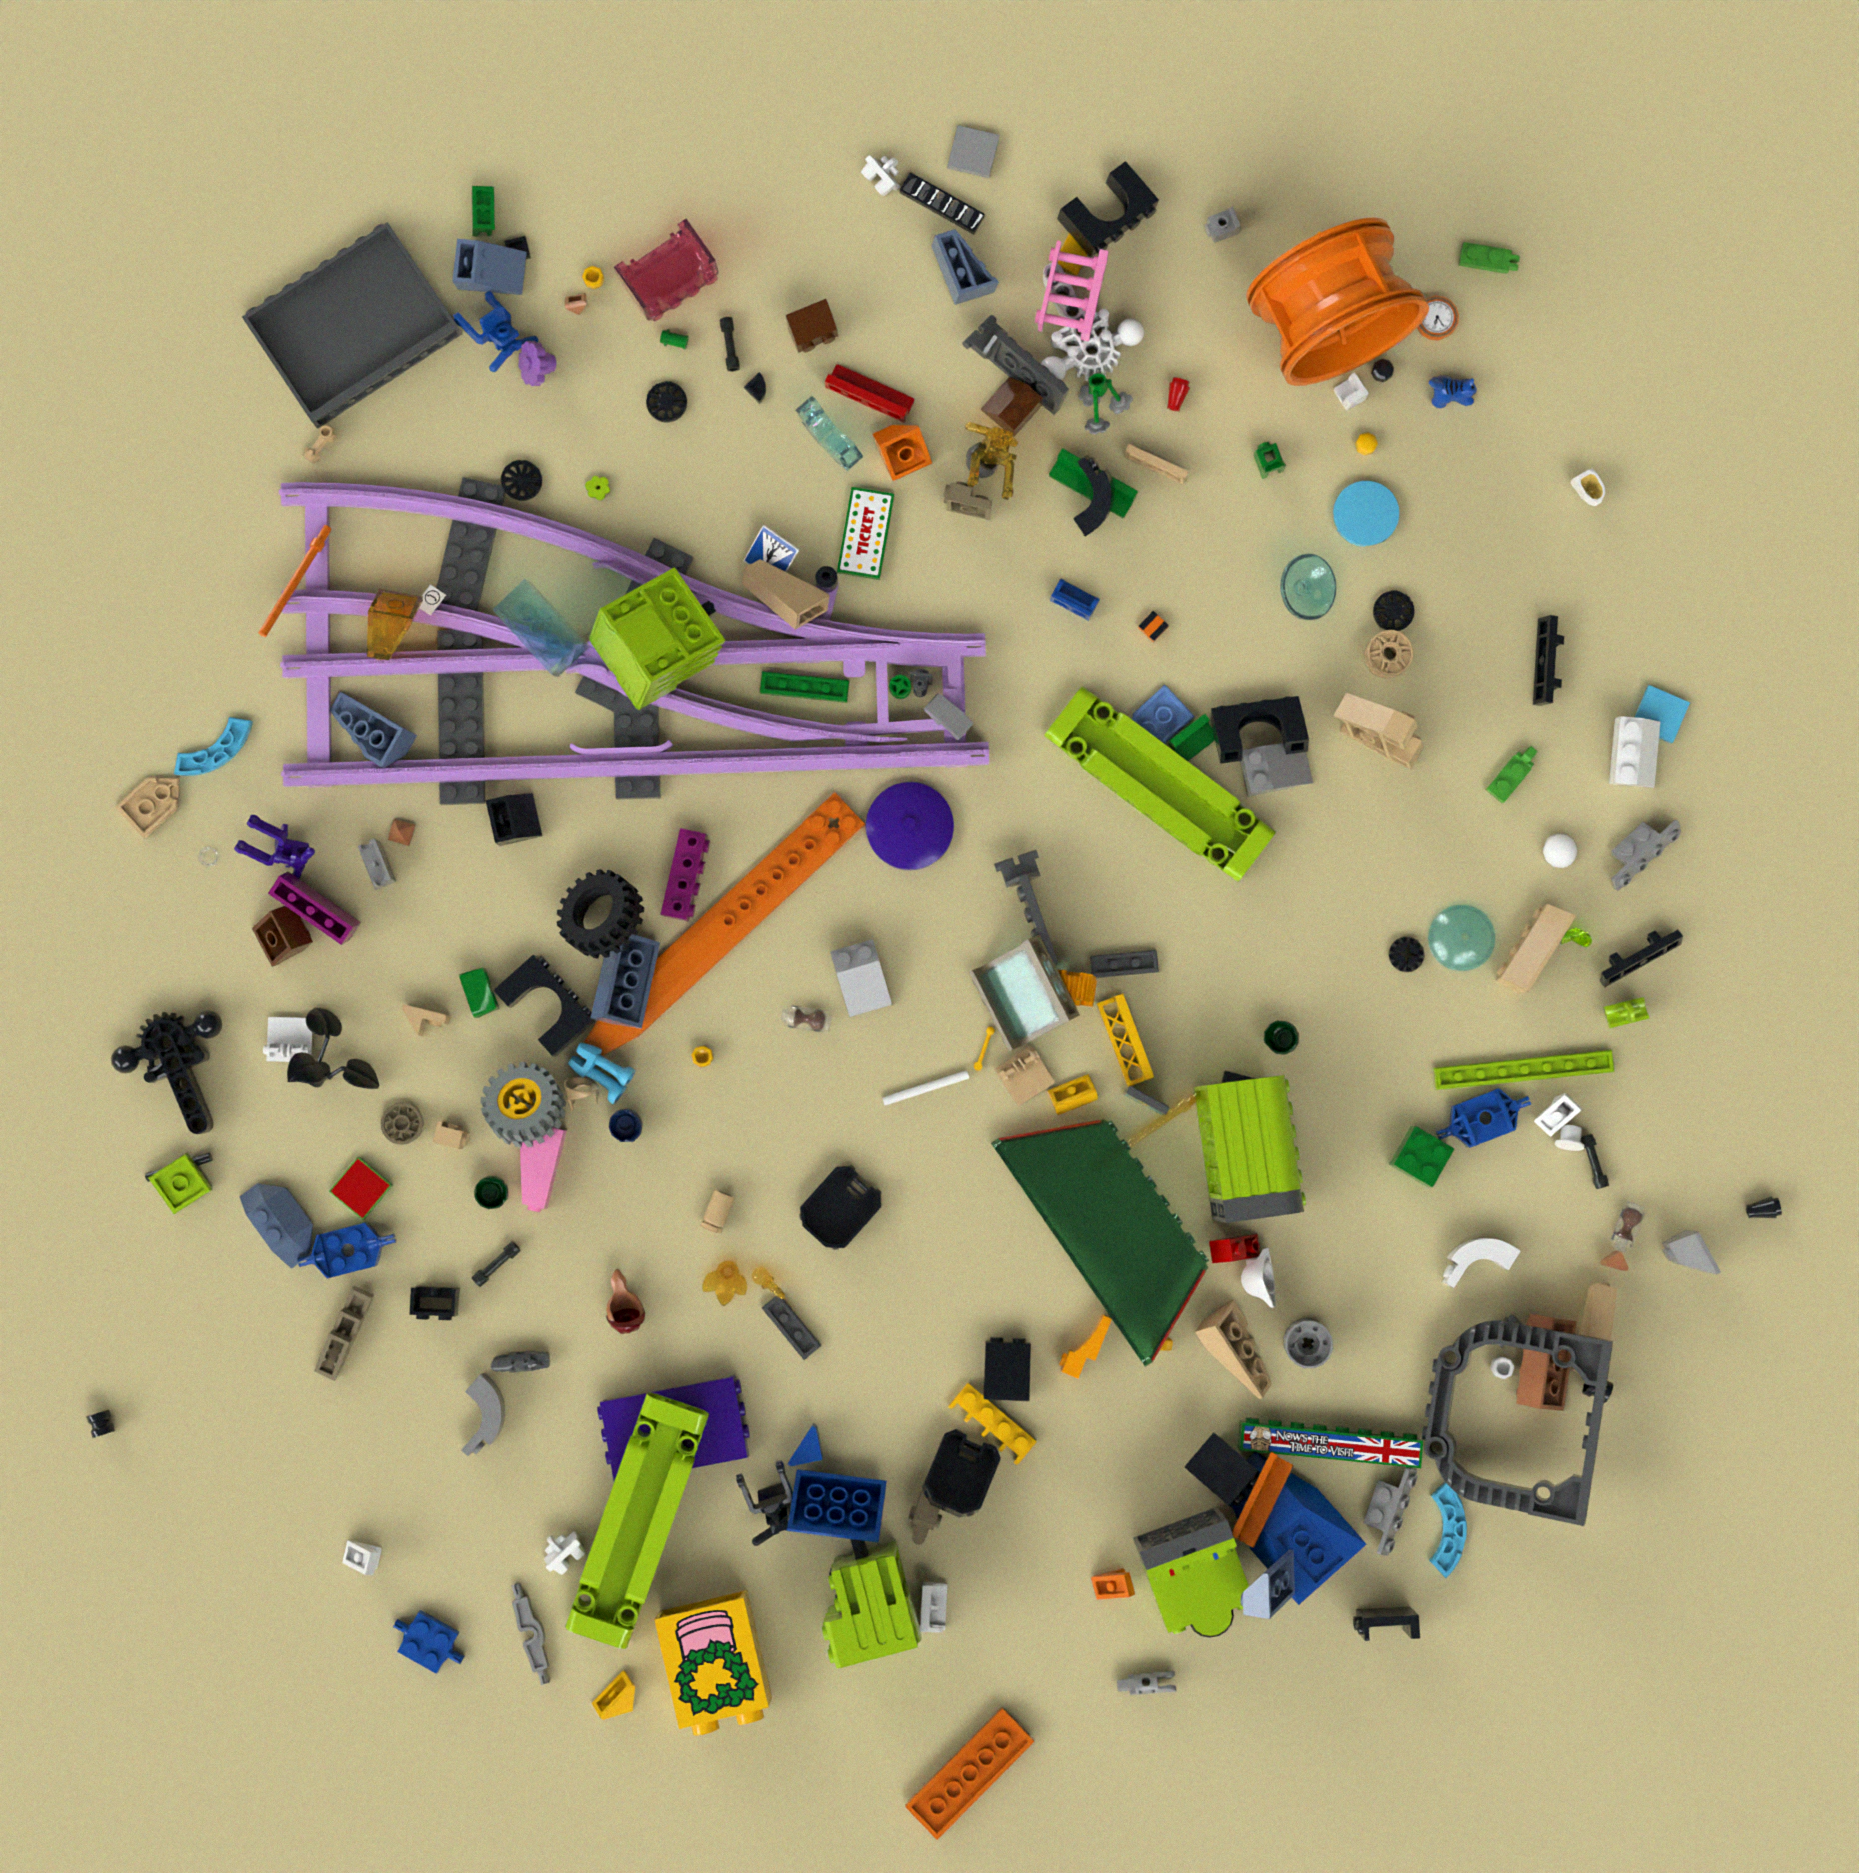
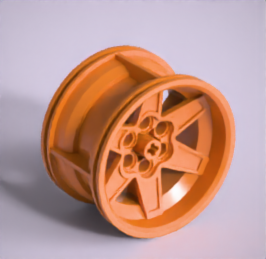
[1246,217,1429,386]

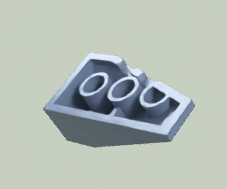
[330,692,417,768]

